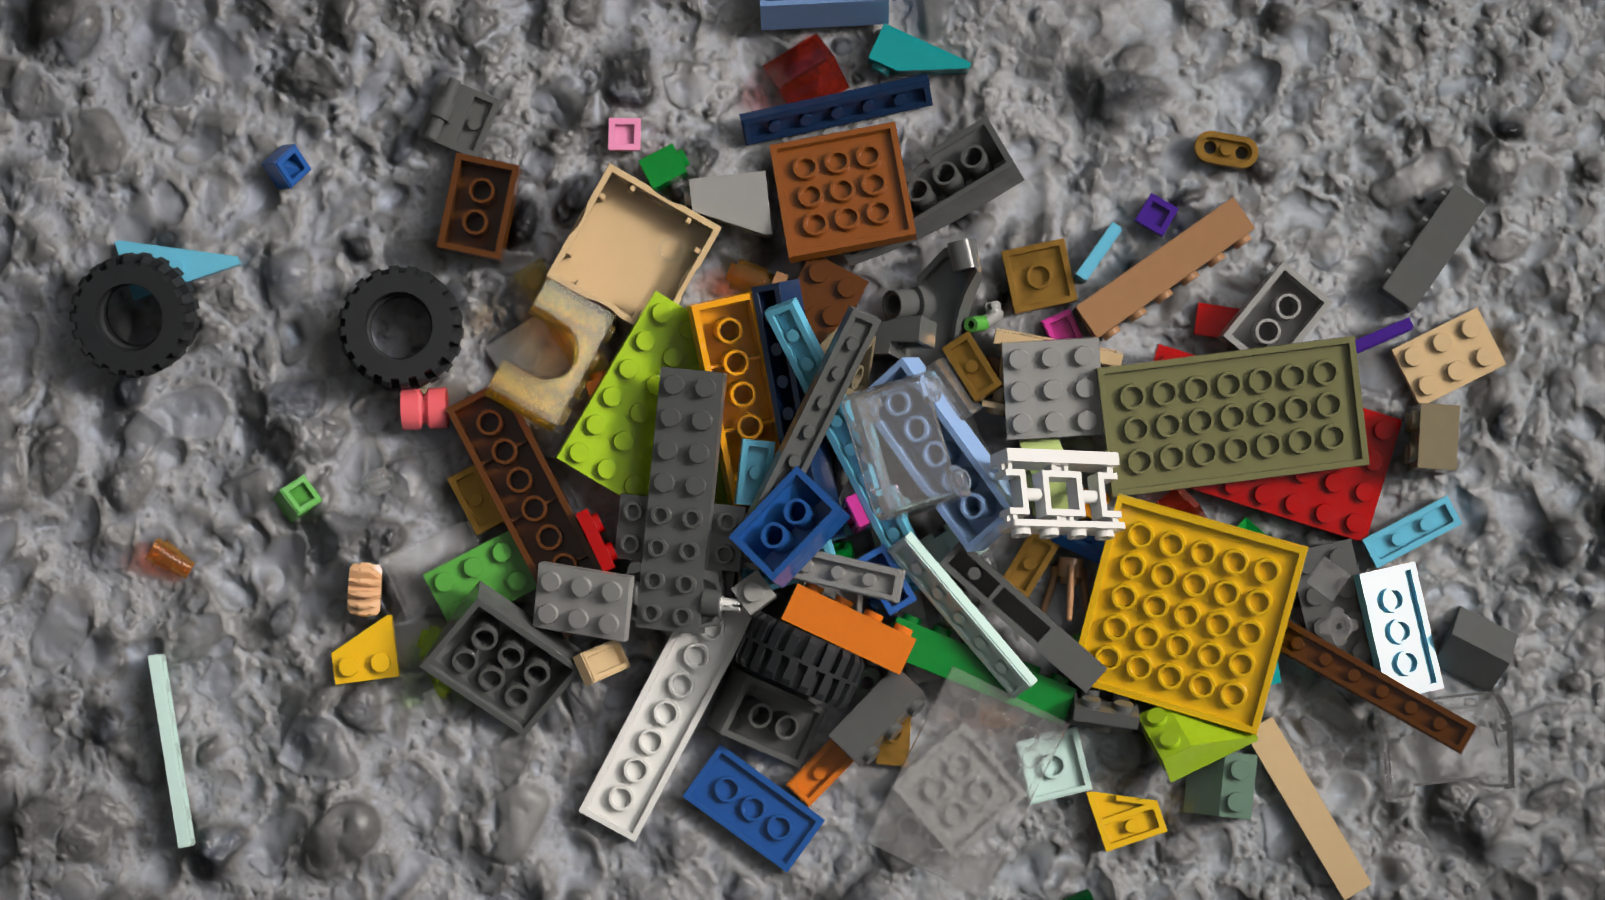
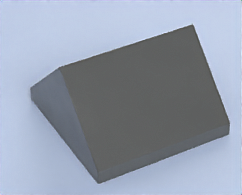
[1436,606,1518,692]

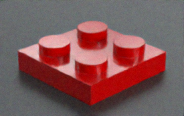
[575,508,620,572]

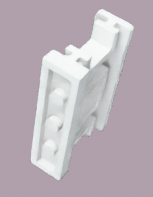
[990,448,1126,541]

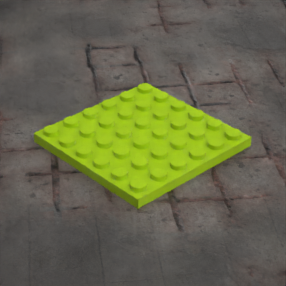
[555,291,729,505]

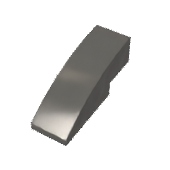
[873,315,937,362]

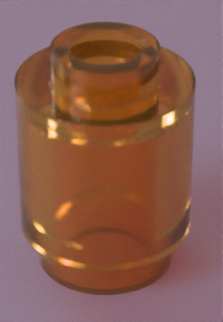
[725,259,775,293]

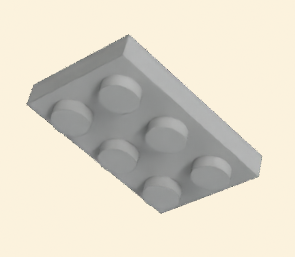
[533,561,635,642]

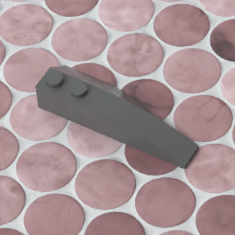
[843,116,1024,266]

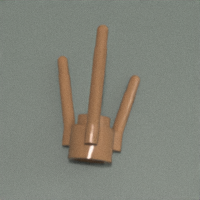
[1041,557,1089,621]

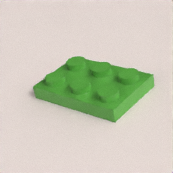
[423,530,537,622]

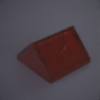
[762,33,850,104]

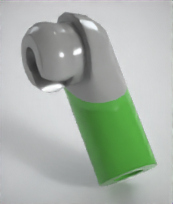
[964,301,1004,333]

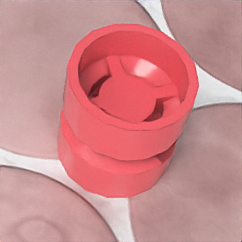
[400,387,449,431]

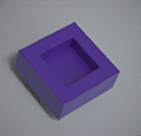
[1134,193,1179,238]

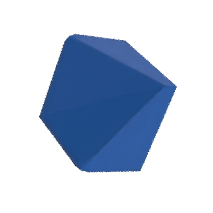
[261,144,312,189]

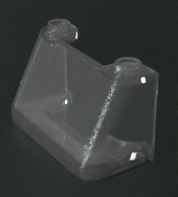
[842,370,972,521]
[1374,691,1515,804]

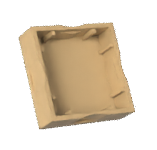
[545,163,722,326]

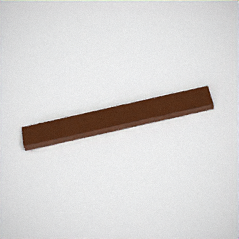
[1280,620,1477,755]

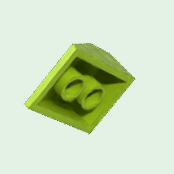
[1139,706,1258,782]

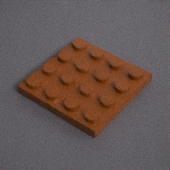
[769,122,917,263]

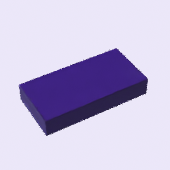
[1355,317,1414,354]

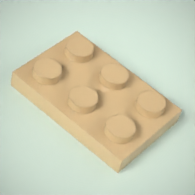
[1390,307,1506,405]

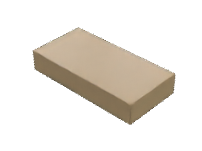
[572,640,631,687]

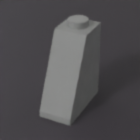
[683,171,773,239]

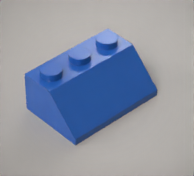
[729,466,851,588]

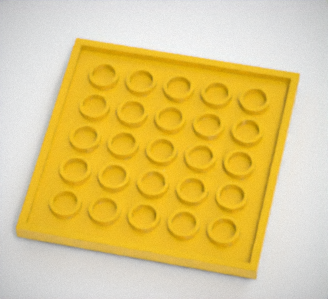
[1069,493,1309,735]

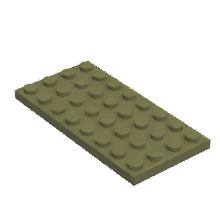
[1096,335,1370,497]

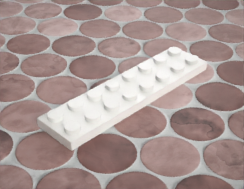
[579,597,752,842]

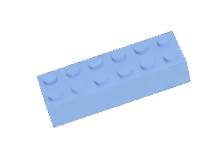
[857,357,1030,552]

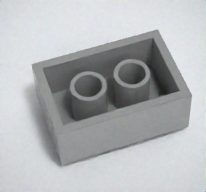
[1217,261,1333,351]

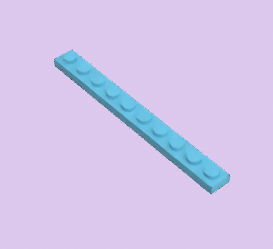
[764,297,920,592]

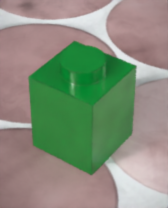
[638,143,690,192]

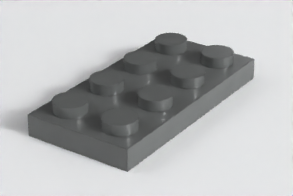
[1296,538,1374,678]

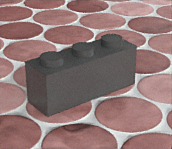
[828,671,927,767]

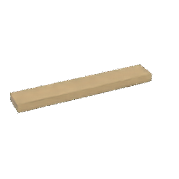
[1250,716,1372,900]

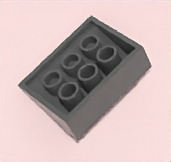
[420,581,584,737]

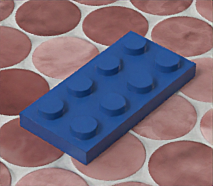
[682,744,825,872]

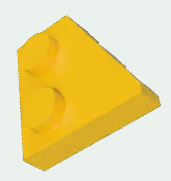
[331,615,400,685]
[1085,791,1167,852]

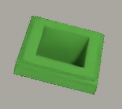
[273,475,322,523]

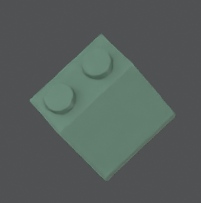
[1182,752,1258,820]

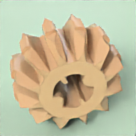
[347,562,382,617]

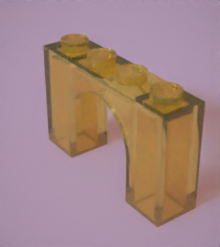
[483,278,616,432]

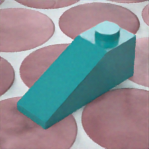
[868,23,972,77]

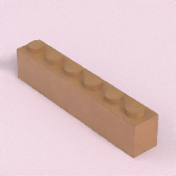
[1073,197,1255,341]

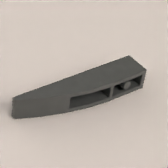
[939,541,1107,693]

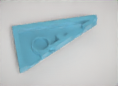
[114,240,242,301]

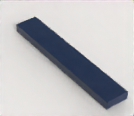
[739,74,933,146]

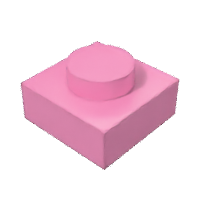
[608,118,641,152]

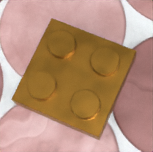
[1001,238,1078,315]

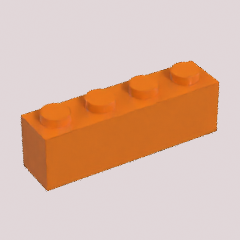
[781,582,917,675]

